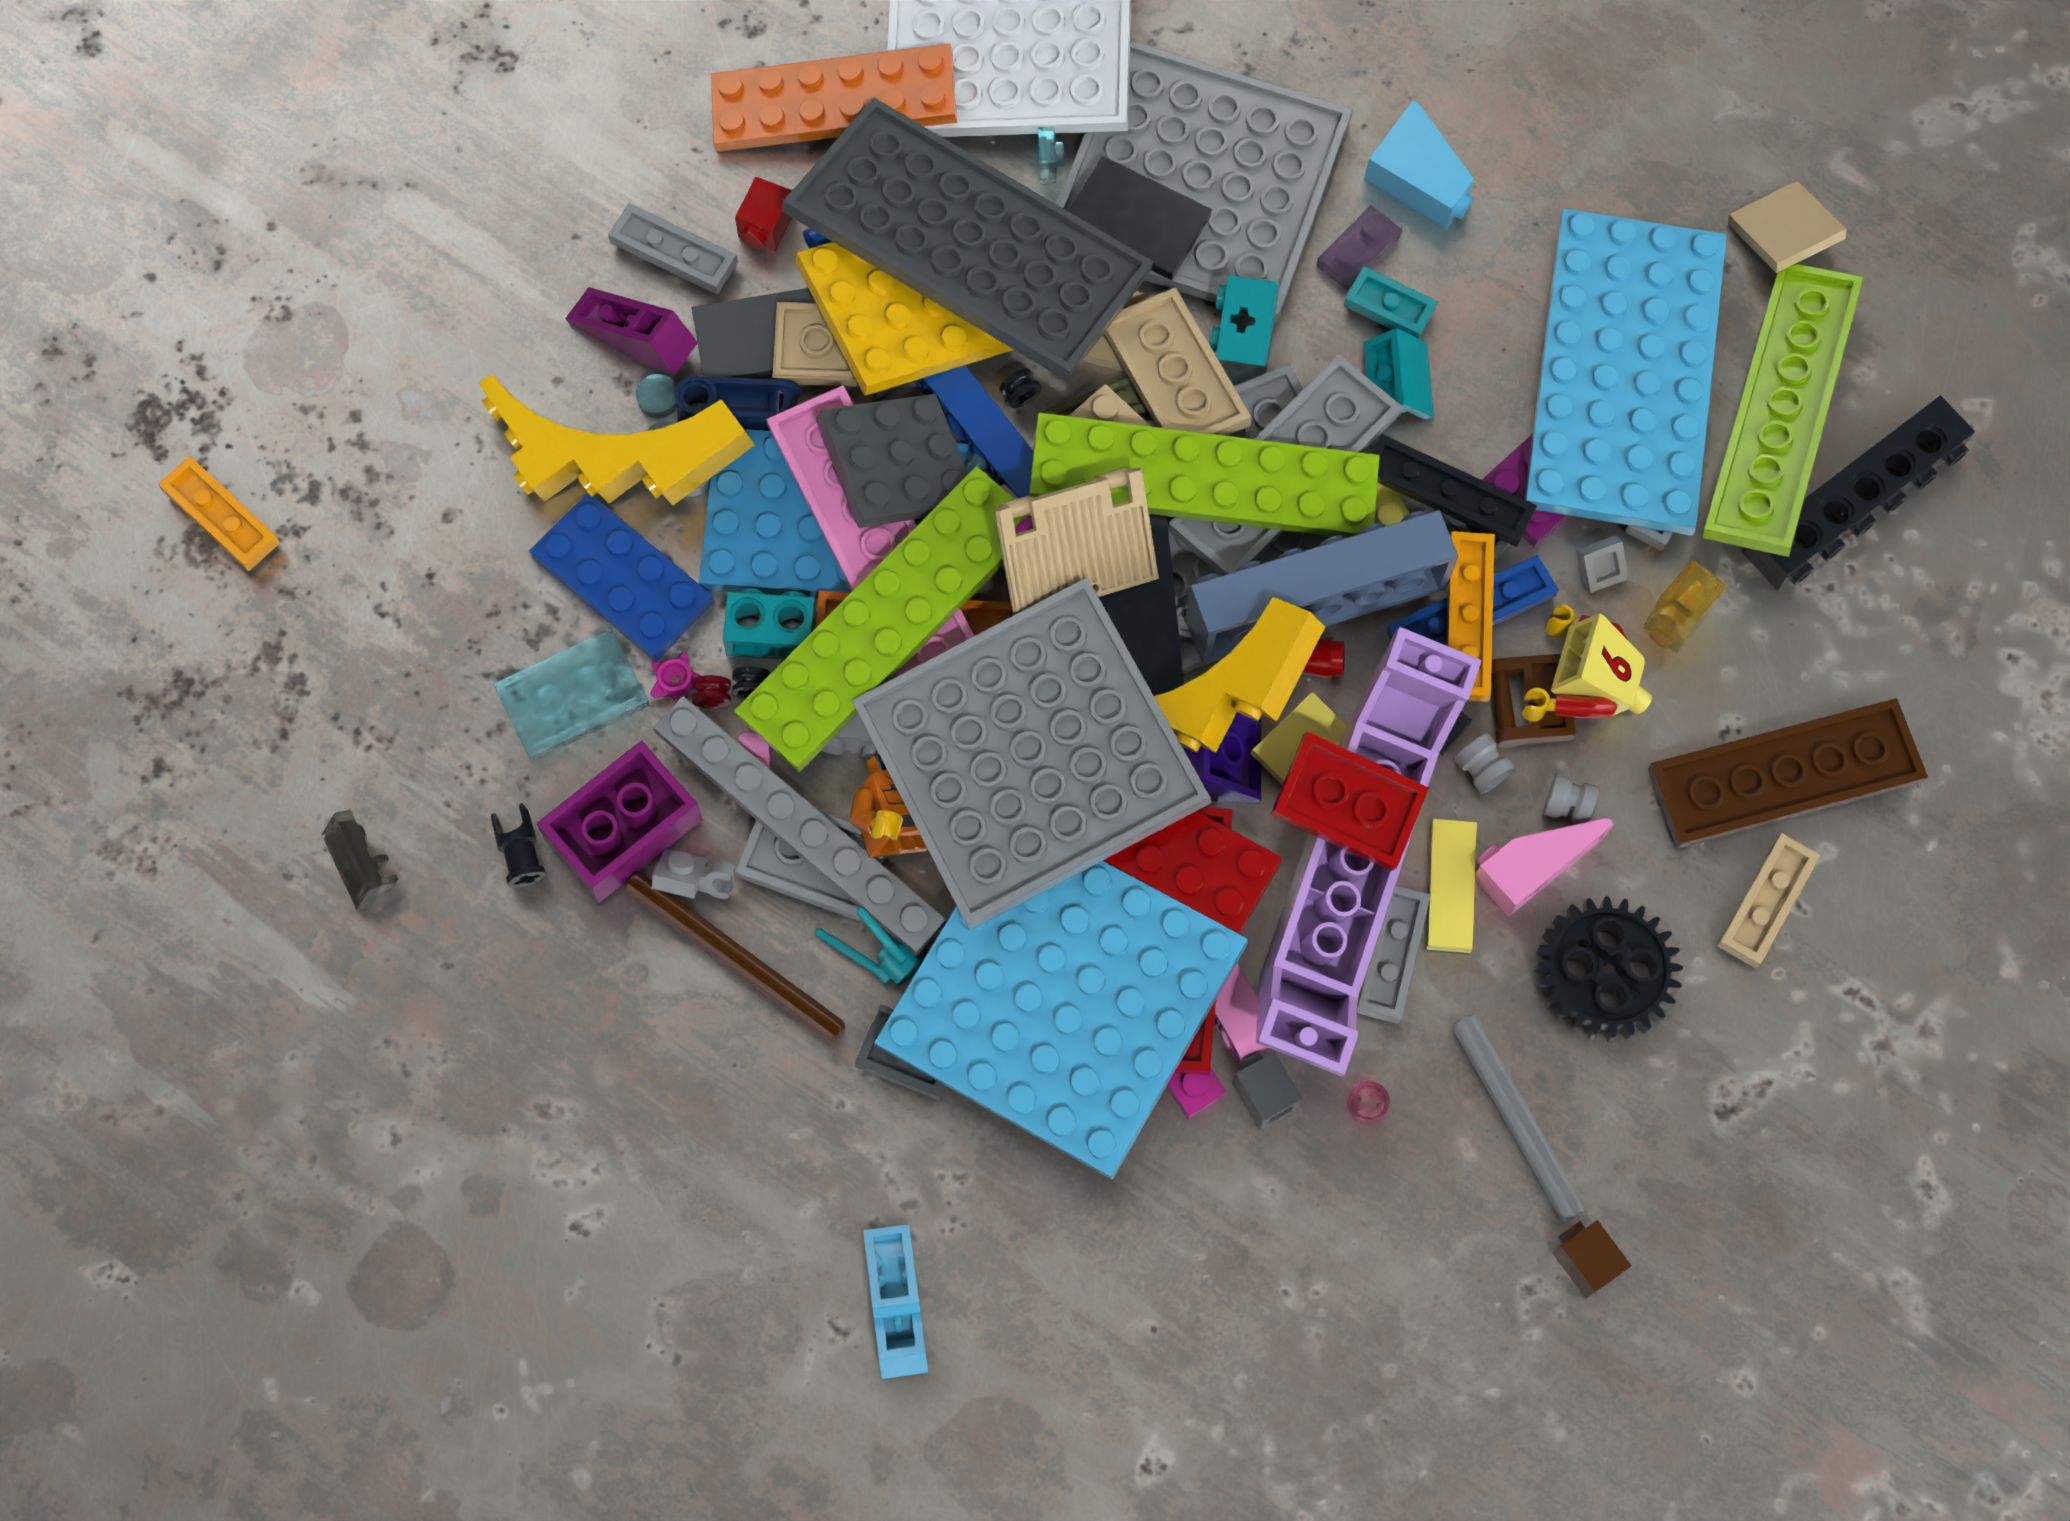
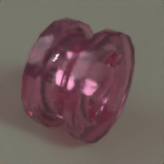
[1348,1081,1390,1126]

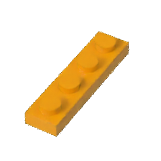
[1446,531,1495,702]

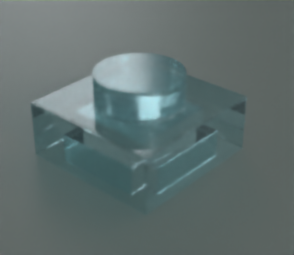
[1037,127,1064,184]

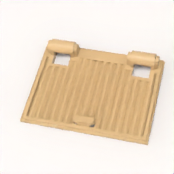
[994,468,1159,616]

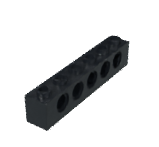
[1743,395,1975,591]

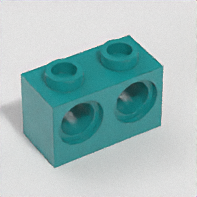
[723,588,817,660]

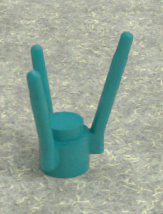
[814,907,923,986]

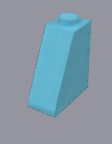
[1364,100,1474,229]

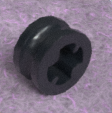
[999,368,1042,408]
[731,666,771,699]

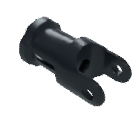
[491,803,546,887]

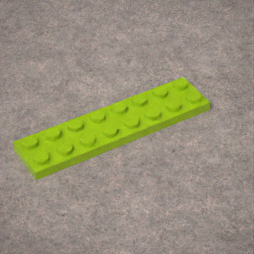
[1703,264,1864,557]
[1029,412,1379,538]
[734,466,1029,772]

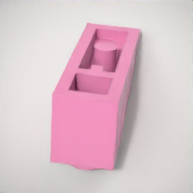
[1475,818,1614,918]

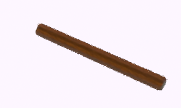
[624,872,845,1043]

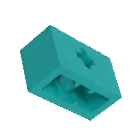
[1210,275,1280,369]

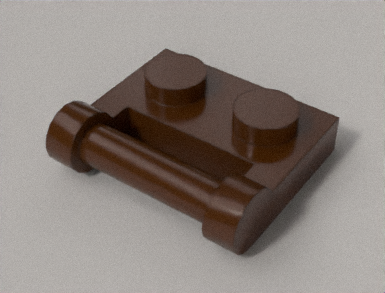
[1491,654,1576,748]

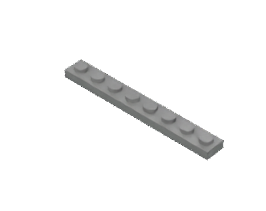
[653,696,947,956]

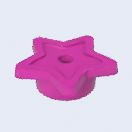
[650,653,702,702]

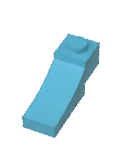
[863,1224,929,1379]

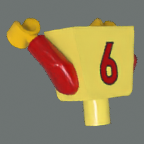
[1522,604,1652,721]

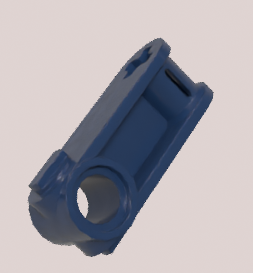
[675,375,802,431]

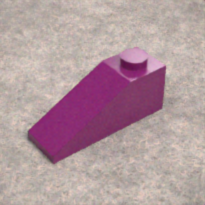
[565,287,698,375]

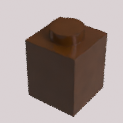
[1553,1220,1632,1299]

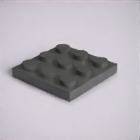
[816,394,968,528]

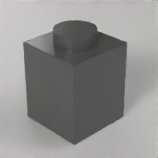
[1232,1052,1303,1130]

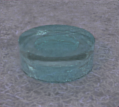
[636,374,677,418]

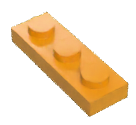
[158,456,280,572]

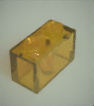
[1643,559,1728,654]

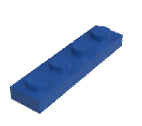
[1386,554,1559,645]

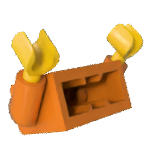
[849,754,929,857]

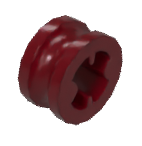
[692,675,732,709]

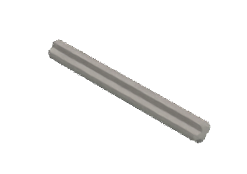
[1453,1014,1584,1221]

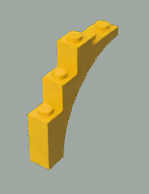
[478,373,755,505]
[1154,597,1325,753]

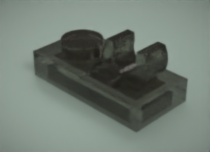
[321,809,398,910]

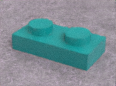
[1343,266,1438,339]

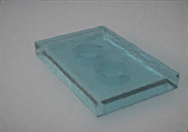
[493,628,650,762]

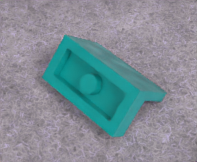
[1364,328,1434,420]

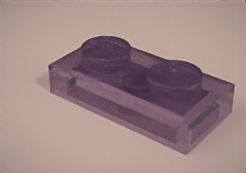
[1316,205,1402,291]

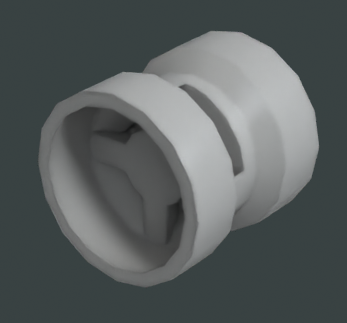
[1454,733,1516,794]
[1543,773,1599,825]

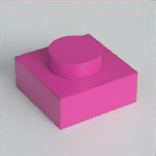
[1166,1068,1227,1119]

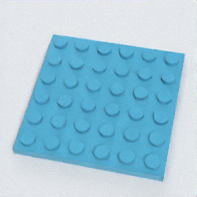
[874,861,1248,1180]

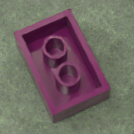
[536,740,703,903]

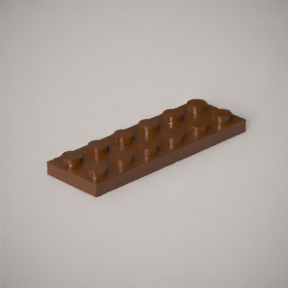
[1648,698,1928,849]

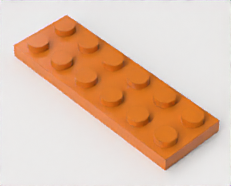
[711,43,957,152]

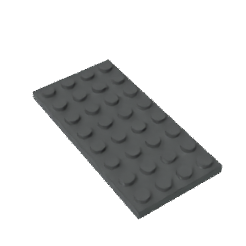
[782,98,1154,381]

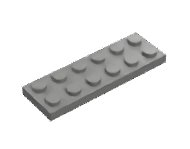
[1168,355,1403,576]

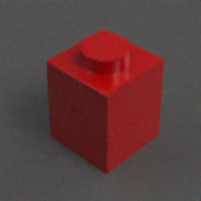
[735,177,792,251]

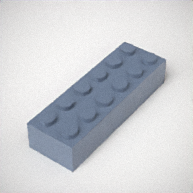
[1185,510,1458,664]

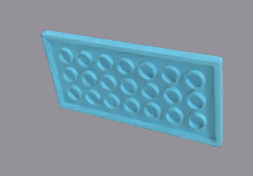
[1524,208,1727,536]

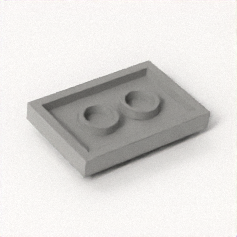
[735,811,886,921]

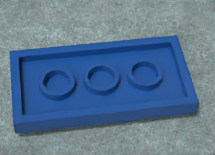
[529,493,715,661]

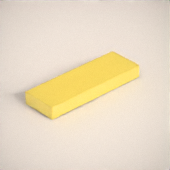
[1426,819,1477,953]

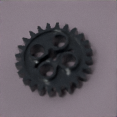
[1534,896,1683,1042]

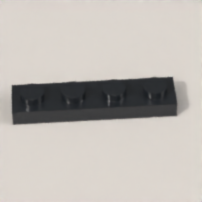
[1371,434,1537,547]

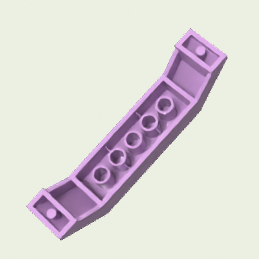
[1256,627,1482,1077]

